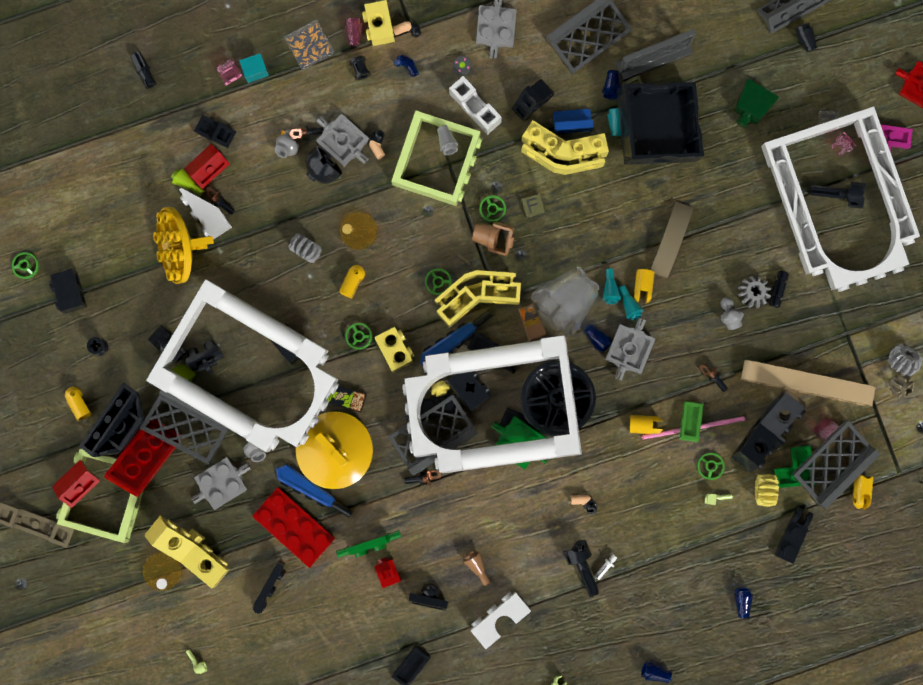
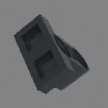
[512,79,555,122]

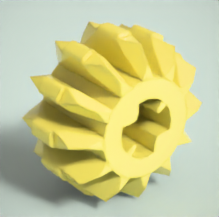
[755,474,779,507]

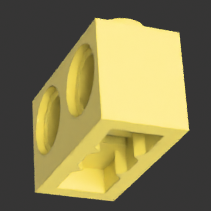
[374,327,414,373]

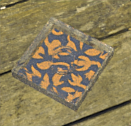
[284,19,335,70]

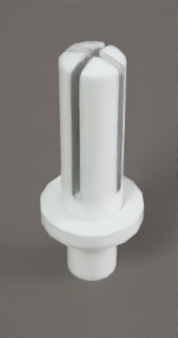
[595,554,617,580]

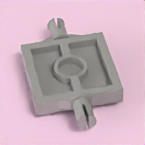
[476,0,517,59]
[316,113,370,167]
[605,318,655,381]
[191,457,251,510]

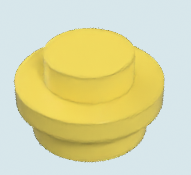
[431,381,450,397]

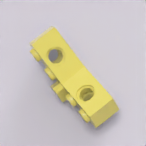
[521,120,609,175]
[435,270,521,328]
[145,516,230,588]

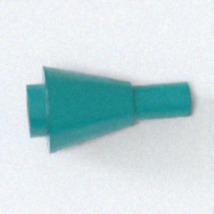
[602,268,621,304]
[619,285,644,320]

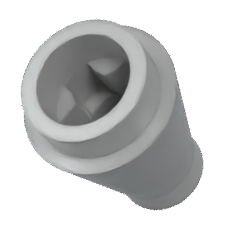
[437,125,458,155]

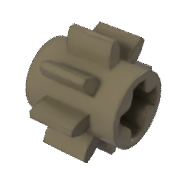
[889,375,914,398]

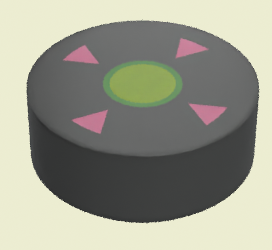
[453,56,472,76]

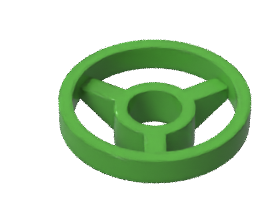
[480,195,506,222]
[12,252,39,279]
[425,268,452,295]
[345,323,372,350]
[697,453,725,480]

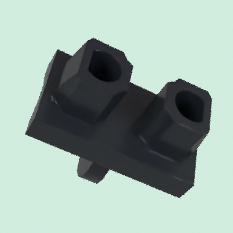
[185,340,225,374]

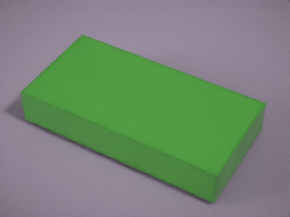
[679,401,703,442]

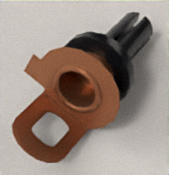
[290,125,324,142]
[206,188,235,215]
[700,365,728,392]
[404,470,441,486]

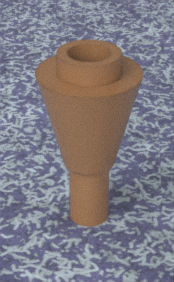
[463,550,490,586]

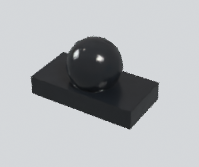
[409,583,448,611]

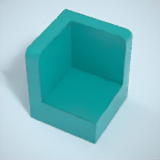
[239,54,269,83]

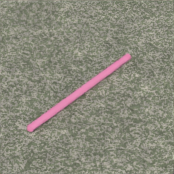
[641,416,746,440]

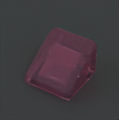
[813,418,839,441]

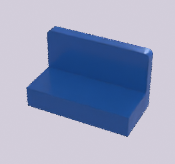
[553,109,593,134]

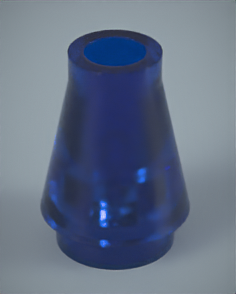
[602,70,620,100]
[584,324,612,353]
[734,588,753,618]
[641,661,672,683]

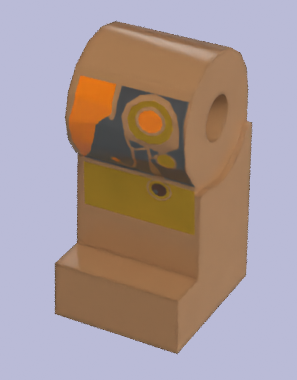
[518,303,546,342]

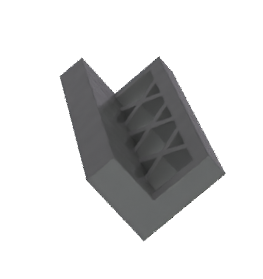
[757,0,831,34]

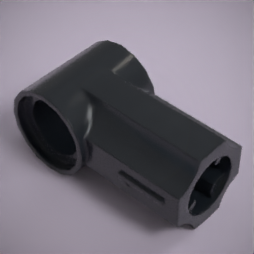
[148,325,187,363]

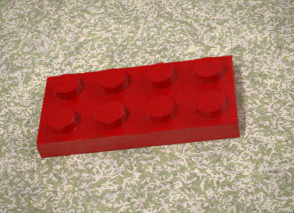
[105,419,182,498]
[252,487,336,568]

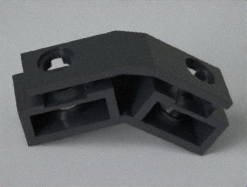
[731,388,806,473]

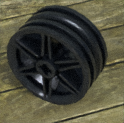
[520,361,596,437]

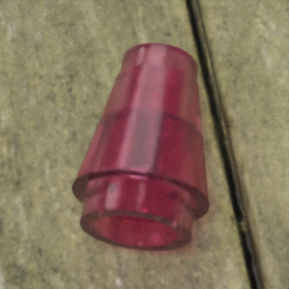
[344,18,363,46]

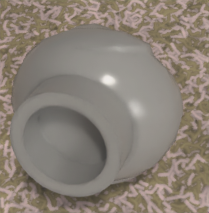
[274,129,299,158]
[720,297,744,330]
[243,442,266,462]

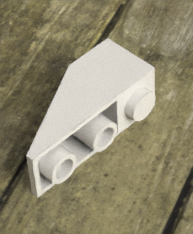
[179,188,232,240]

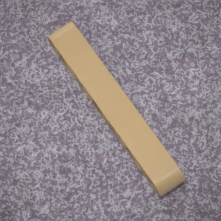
[741,360,876,407]

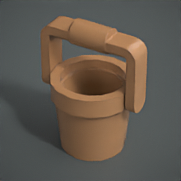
[472,222,514,256]

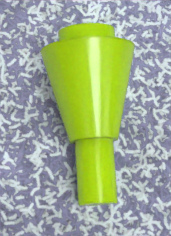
[171,168,204,197]

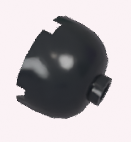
[305,146,342,184]

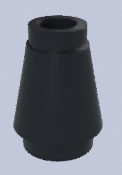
[795,23,817,52]

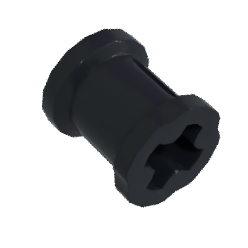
[349,56,371,80]
[87,337,109,356]

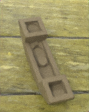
[650,201,693,278]
[0,502,75,548]

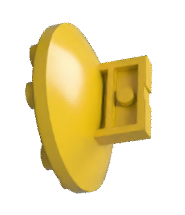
[153,207,214,284]
[296,412,373,489]

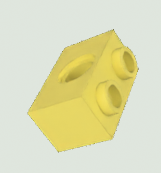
[362,0,395,46]

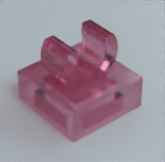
[216,59,242,85]
[831,132,856,156]

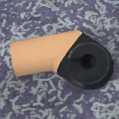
[393,21,421,37]
[369,130,385,159]
[571,495,598,514]

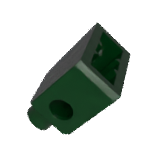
[734,78,779,128]

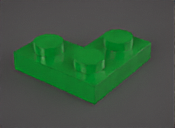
[773,446,815,488]

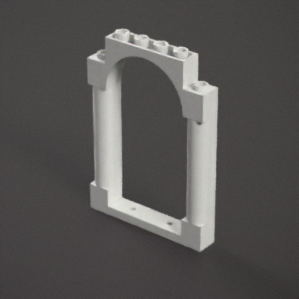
[761,107,920,292]
[146,279,339,452]
[403,335,582,473]

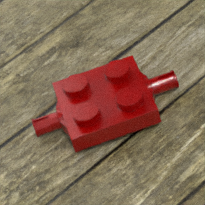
[895,61,923,108]

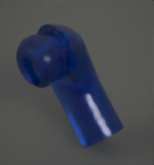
[393,54,419,77]

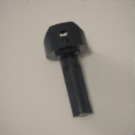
[810,182,866,209]
[562,540,599,597]

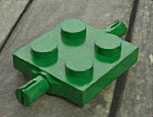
[490,416,548,470]
[336,530,402,558]

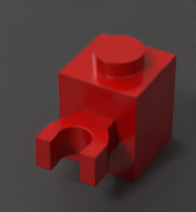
[374,557,402,588]

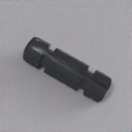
[769,271,789,308]

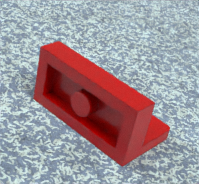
[184,144,230,189]
[52,460,100,508]

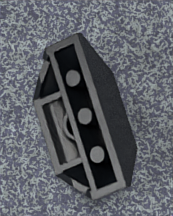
[79,382,145,457]

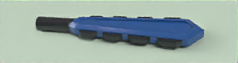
[421,310,493,366]
[276,464,353,517]

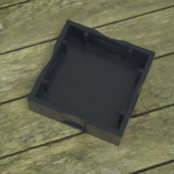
[616,82,704,165]

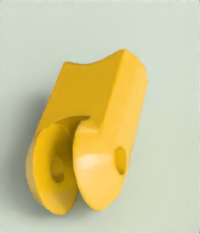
[339,265,365,299]
[634,269,655,304]
[65,386,92,421]
[630,415,664,434]
[852,475,873,510]

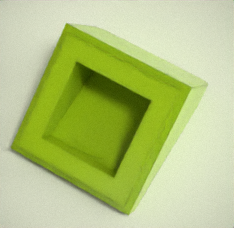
[171,363,196,382]

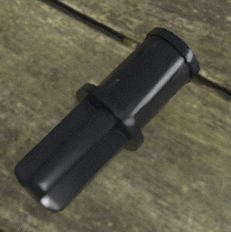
[131,51,157,89]

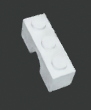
[449,76,502,135]
[471,591,531,649]

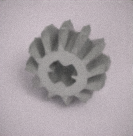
[288,233,322,263]
[738,276,771,308]
[888,344,923,377]

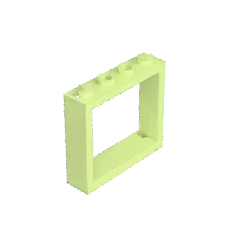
[391,111,483,206]
[56,449,144,543]

